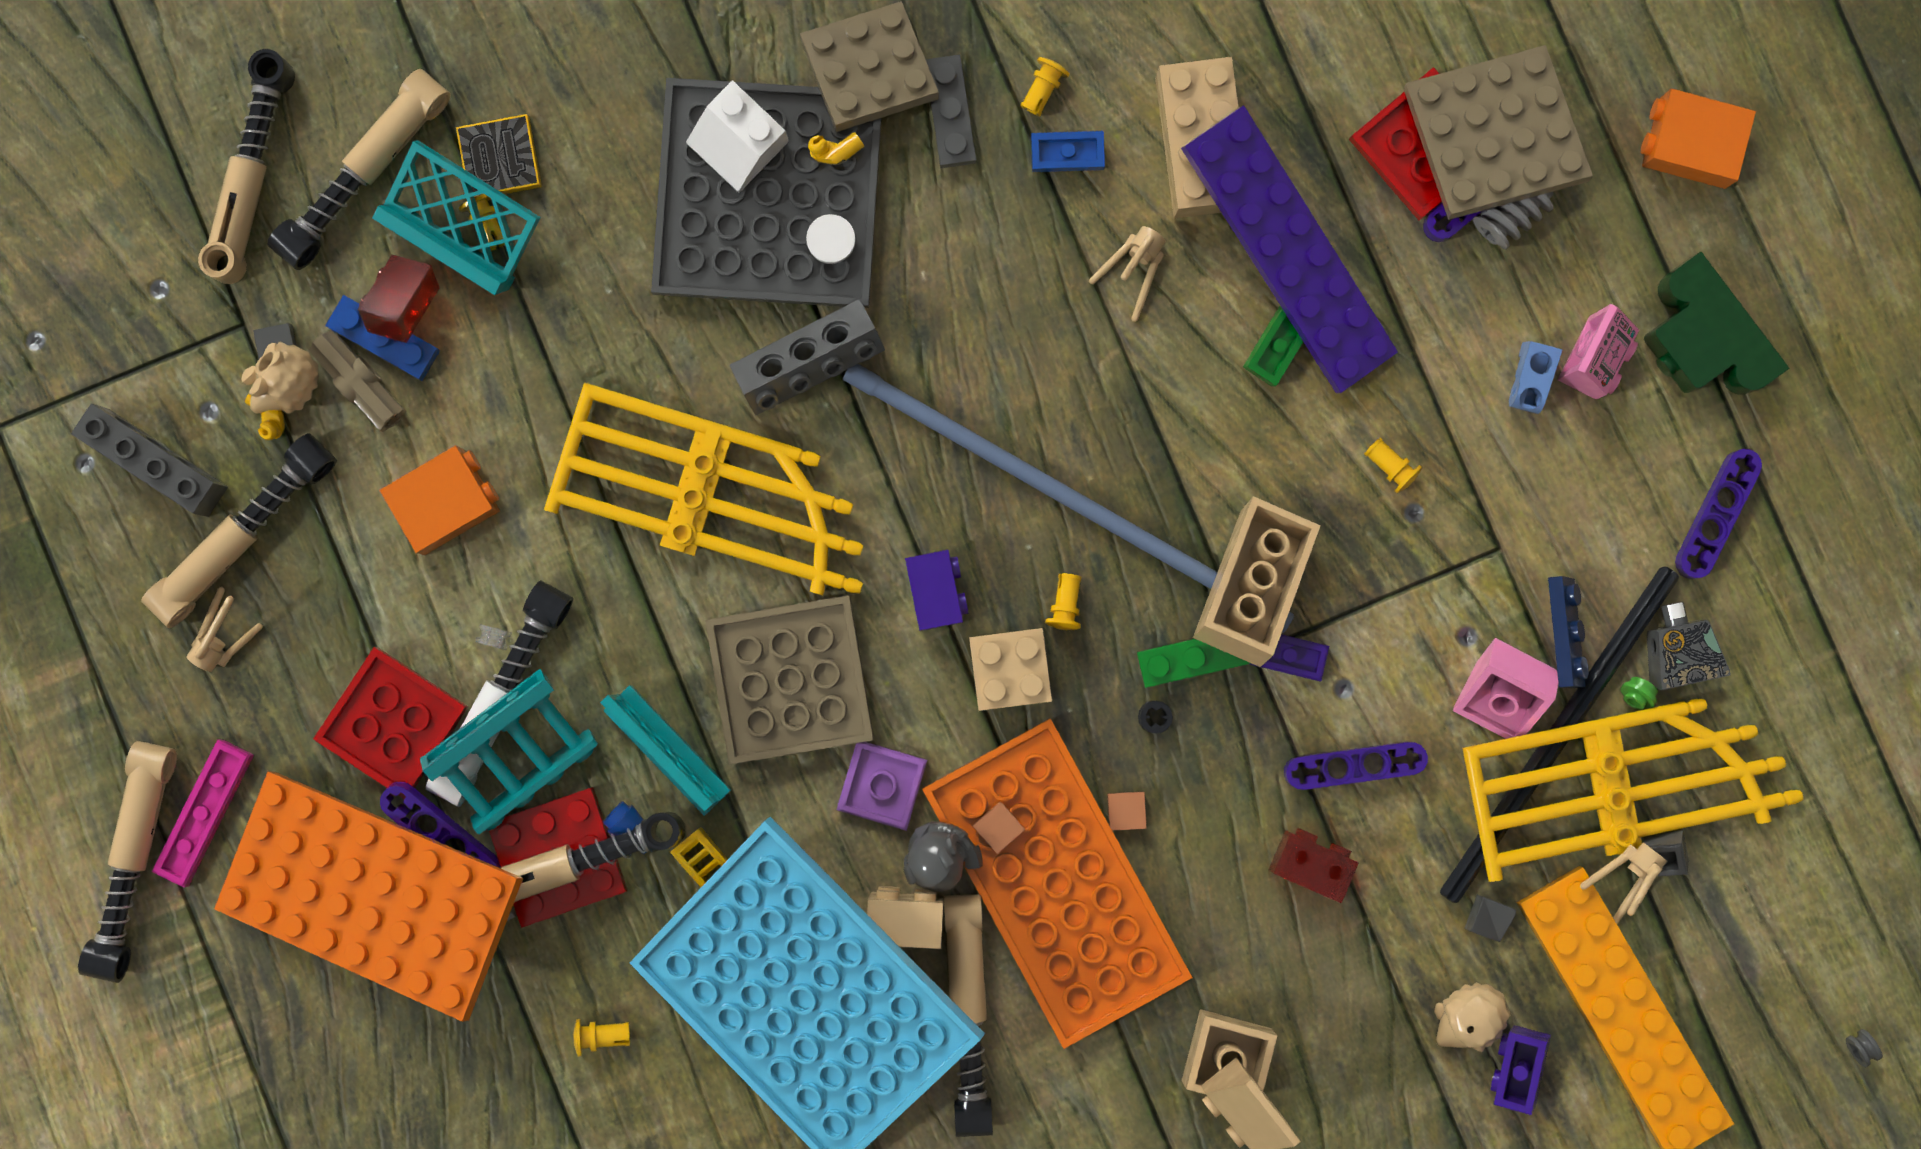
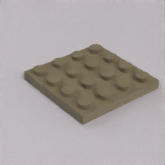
[1403,45,1593,220]
[705,595,874,765]

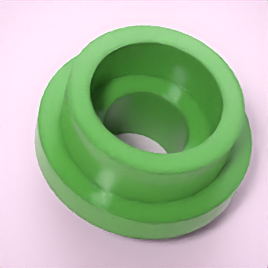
[1620,677,1658,710]

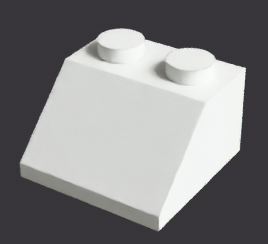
[686,80,789,193]

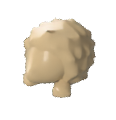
[241,342,319,414]
[1434,982,1511,1052]

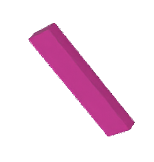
[152,739,254,888]

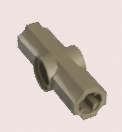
[308,330,406,432]

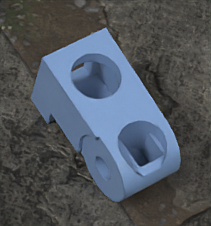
[1509,341,1563,414]

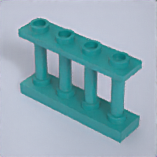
[420,669,598,834]

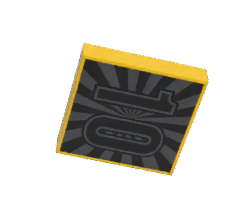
[456,114,542,194]

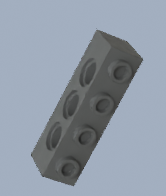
[730,299,885,416]
[71,403,228,517]

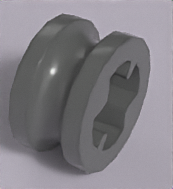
[1845,1029,1883,1068]

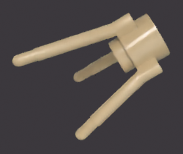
[1089,226,1166,322]
[186,587,263,672]
[1580,842,1667,924]

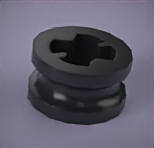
[1138,701,1173,734]

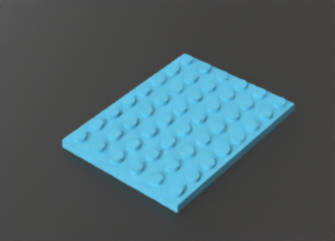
[630,817,985,1149]

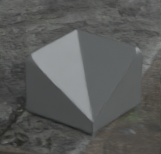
[1644,829,1689,876]
[1464,894,1517,942]

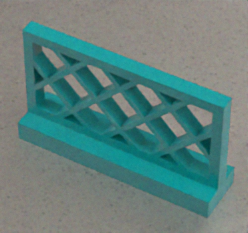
[372,140,541,295]
[600,685,732,816]

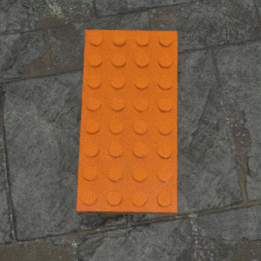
[922,718,1193,1049]
[214,771,523,1022]

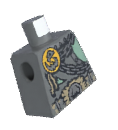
[1647,602,1731,690]

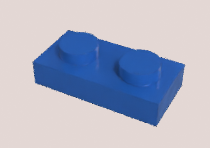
[1031,131,1105,172]

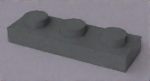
[925,54,976,169]

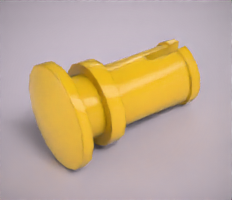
[1020,57,1070,117]
[459,194,505,251]
[1364,437,1422,494]
[1045,573,1082,630]
[573,1019,630,1057]

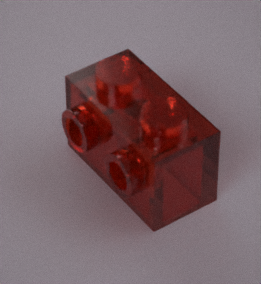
[358,255,440,343]
[1268,828,1359,904]

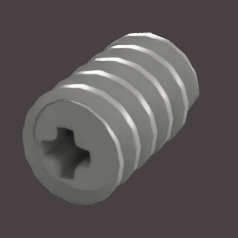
[1472,192,1553,250]

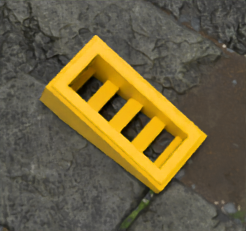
[670,827,728,887]

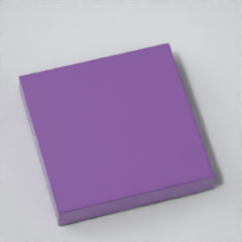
[837,742,927,831]

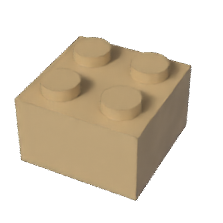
[969,628,1052,711]
[867,886,944,949]
[1182,1009,1277,1094]

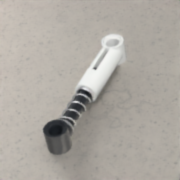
[426,580,573,807]

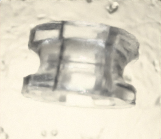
[475,624,512,650]

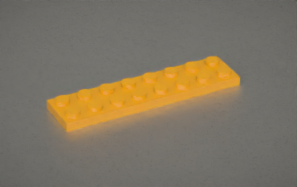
[1516,866,1734,1149]

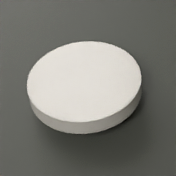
[806,214,855,264]

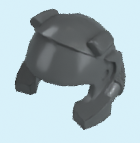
[904,821,983,892]

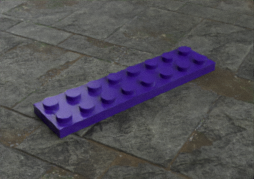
[1181,105,1398,393]

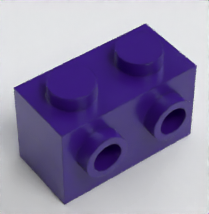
[905,550,969,631]
[1491,1025,1551,1115]

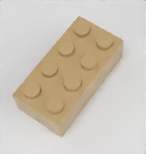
[1155,57,1238,218]
[1193,496,1321,667]

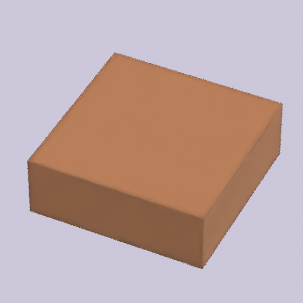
[1107,791,1147,831]
[973,801,1025,854]

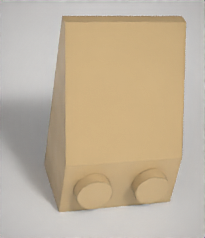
[1201,1058,1301,1149]

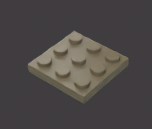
[800,1,939,132]

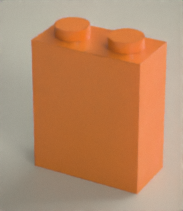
[1641,88,1756,189]
[379,445,500,555]

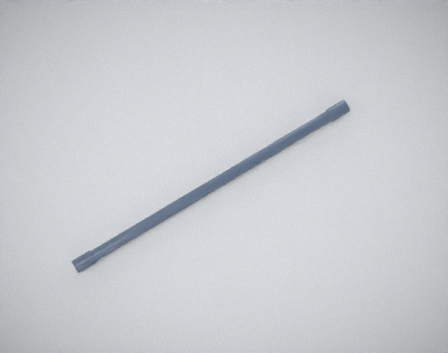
[843,364,1294,633]

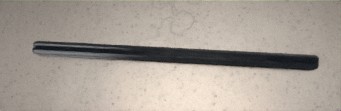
[1440,567,1679,903]

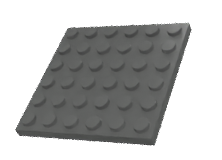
[651,78,882,308]

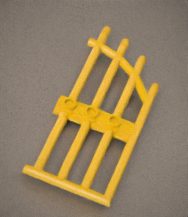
[544,382,864,596]
[1462,698,1803,882]

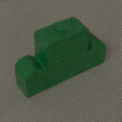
[1644,252,1790,395]

